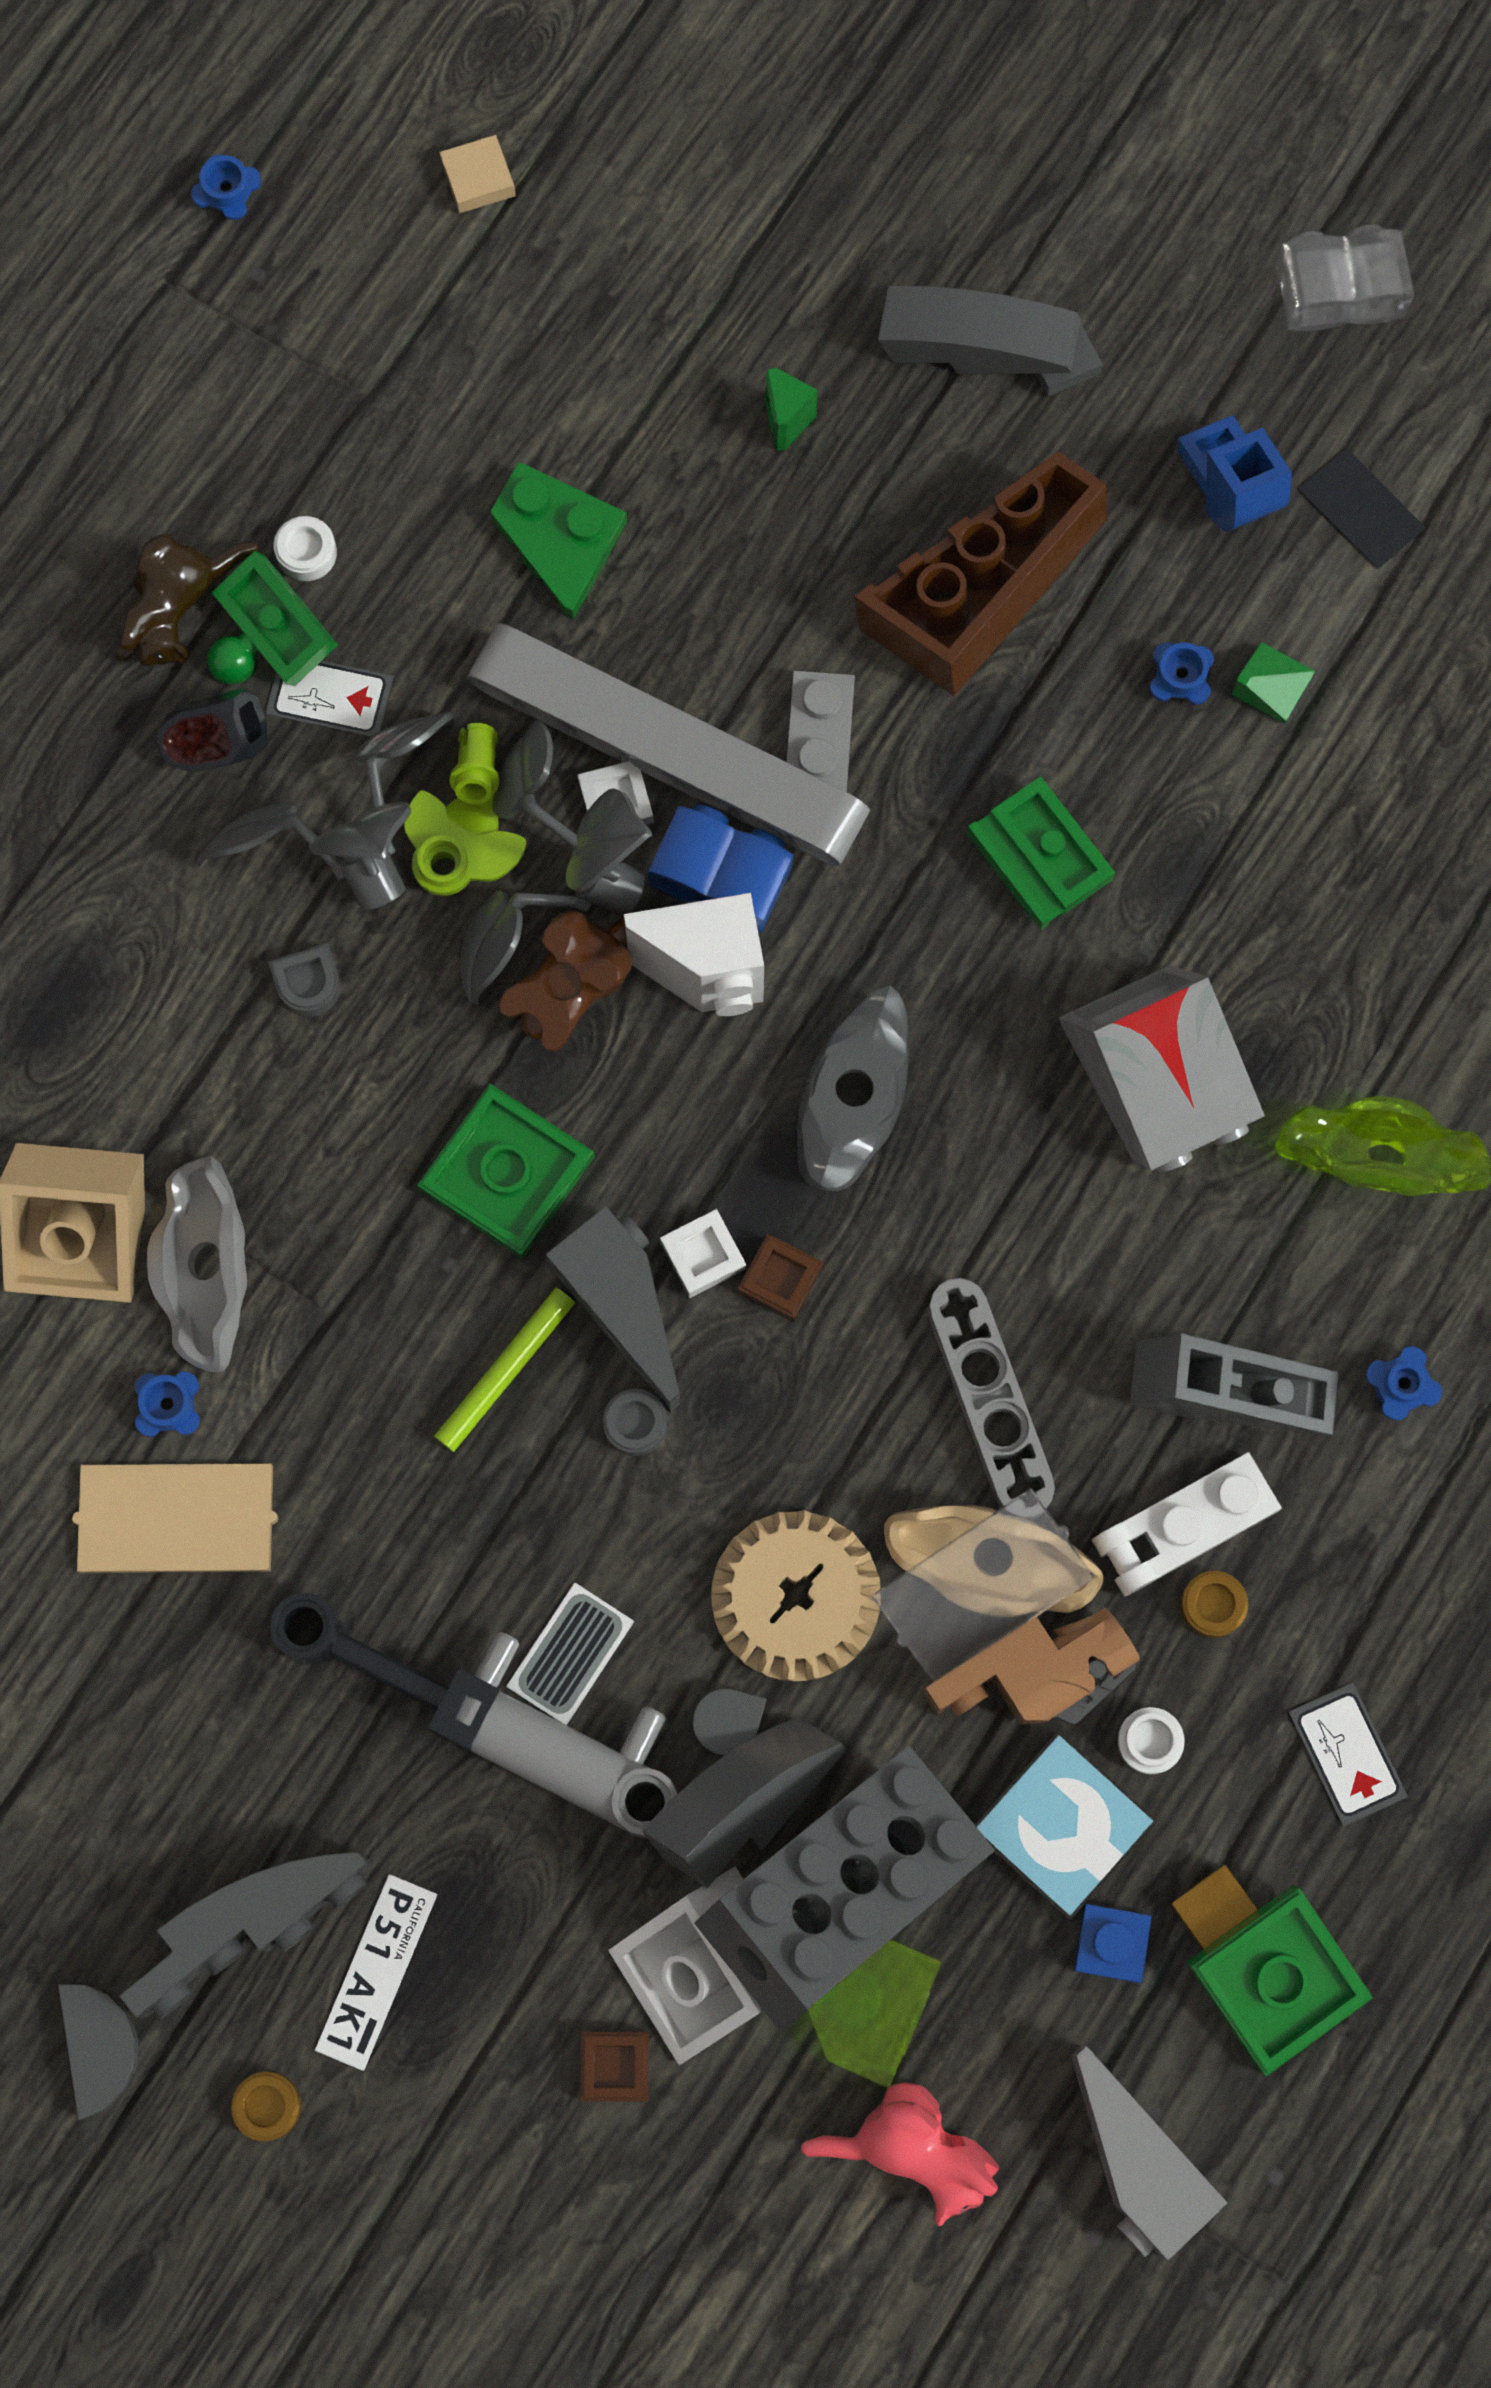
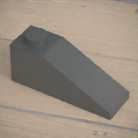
[546,1206,681,1412]
[1130,1333,1338,1436]

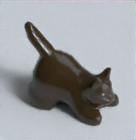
[116,534,260,667]

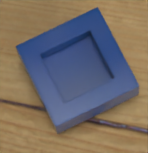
[1073,1904,1152,1983]

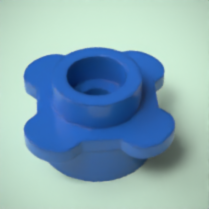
[191,155,261,220]
[1150,642,1214,705]
[1366,1347,1442,1421]
[135,1371,200,1437]

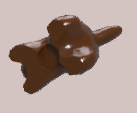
[499,911,633,1051]

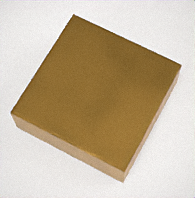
[1169,1865,1257,1950]

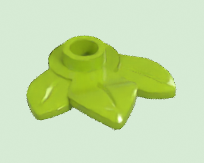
[404,790,527,896]

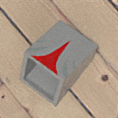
[1059,965,1265,1172]

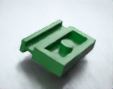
[967,776,1115,931]

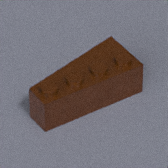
[854,451,1107,697]

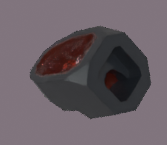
[154,688,267,772]

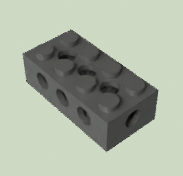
[694,1745,995,2032]

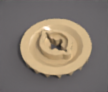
[711,1510,881,1681]

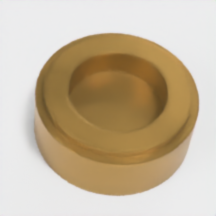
[1180,1571,1248,1638]
[231,2072,302,2141]

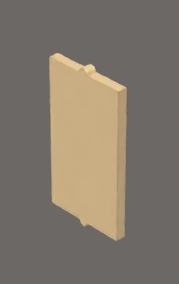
[72,1464,278,1573]

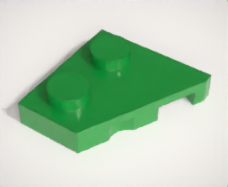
[491,462,627,620]

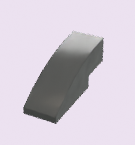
[878,285,1081,374]
[642,1717,846,1888]

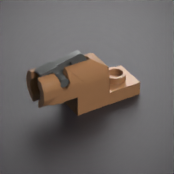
[922,1607,1140,1725]

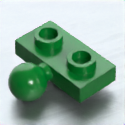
[207,551,338,686]

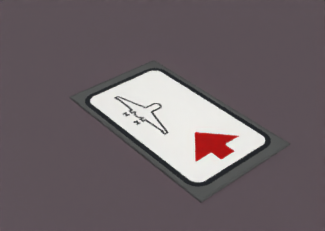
[265,661,394,737]
[1289,1683,1408,1827]

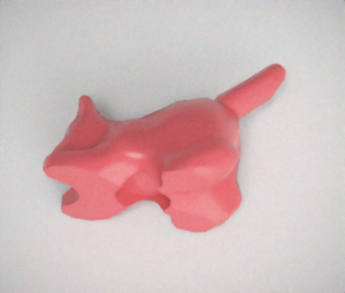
[801,2082,999,2226]

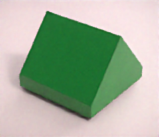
[765,368,818,451]

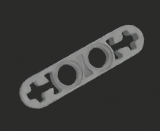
[928,1278,1055,1520]

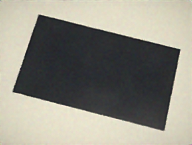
[1299,448,1426,569]

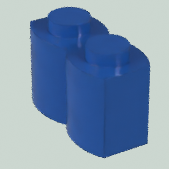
[648,805,794,933]

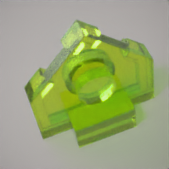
[808,1939,942,2088]

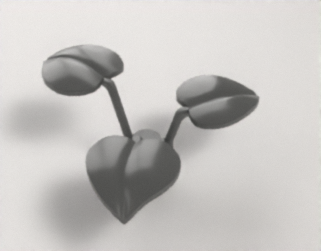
[197,712,454,910]
[460,720,652,1006]

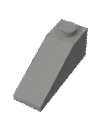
[1071,2046,1227,2260]

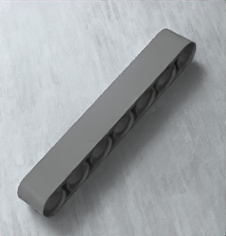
[467,623,870,867]

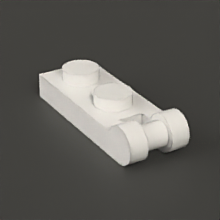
[1092,1452,1282,1597]

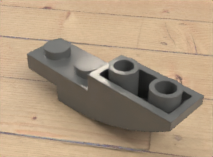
[120,1852,373,2019]

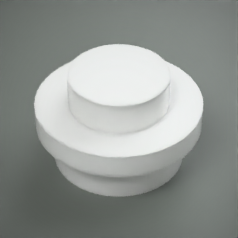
[1118,1707,1184,1774]

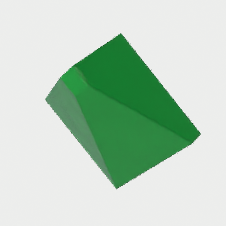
[1231,642,1315,724]

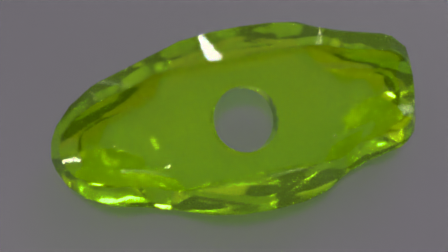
[1275,1096,1491,1196]

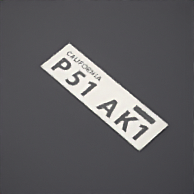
[315,1874,438,2071]

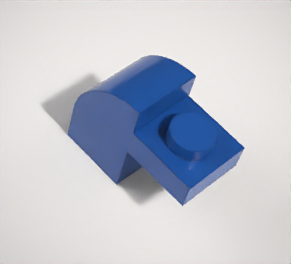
[1178,415,1292,532]

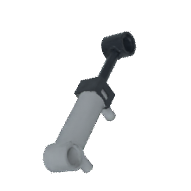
[270,1593,677,1839]

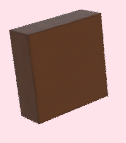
[738,1233,824,1322]
[580,2032,649,2102]

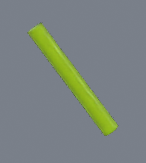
[434,1287,575,1453]

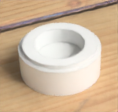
[274,516,337,581]

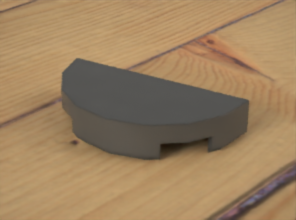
[58,1985,139,2120]

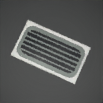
[506,1583,634,1725]

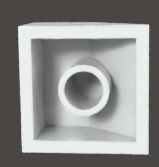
[624,893,764,1016]
[608,1867,764,2066]

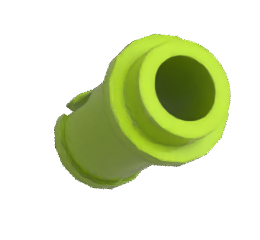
[449,723,500,804]

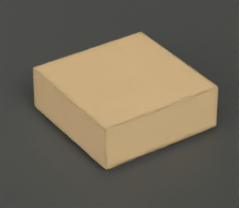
[440,135,516,214]

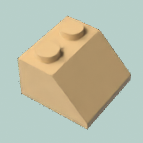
[0,1143,145,1303]

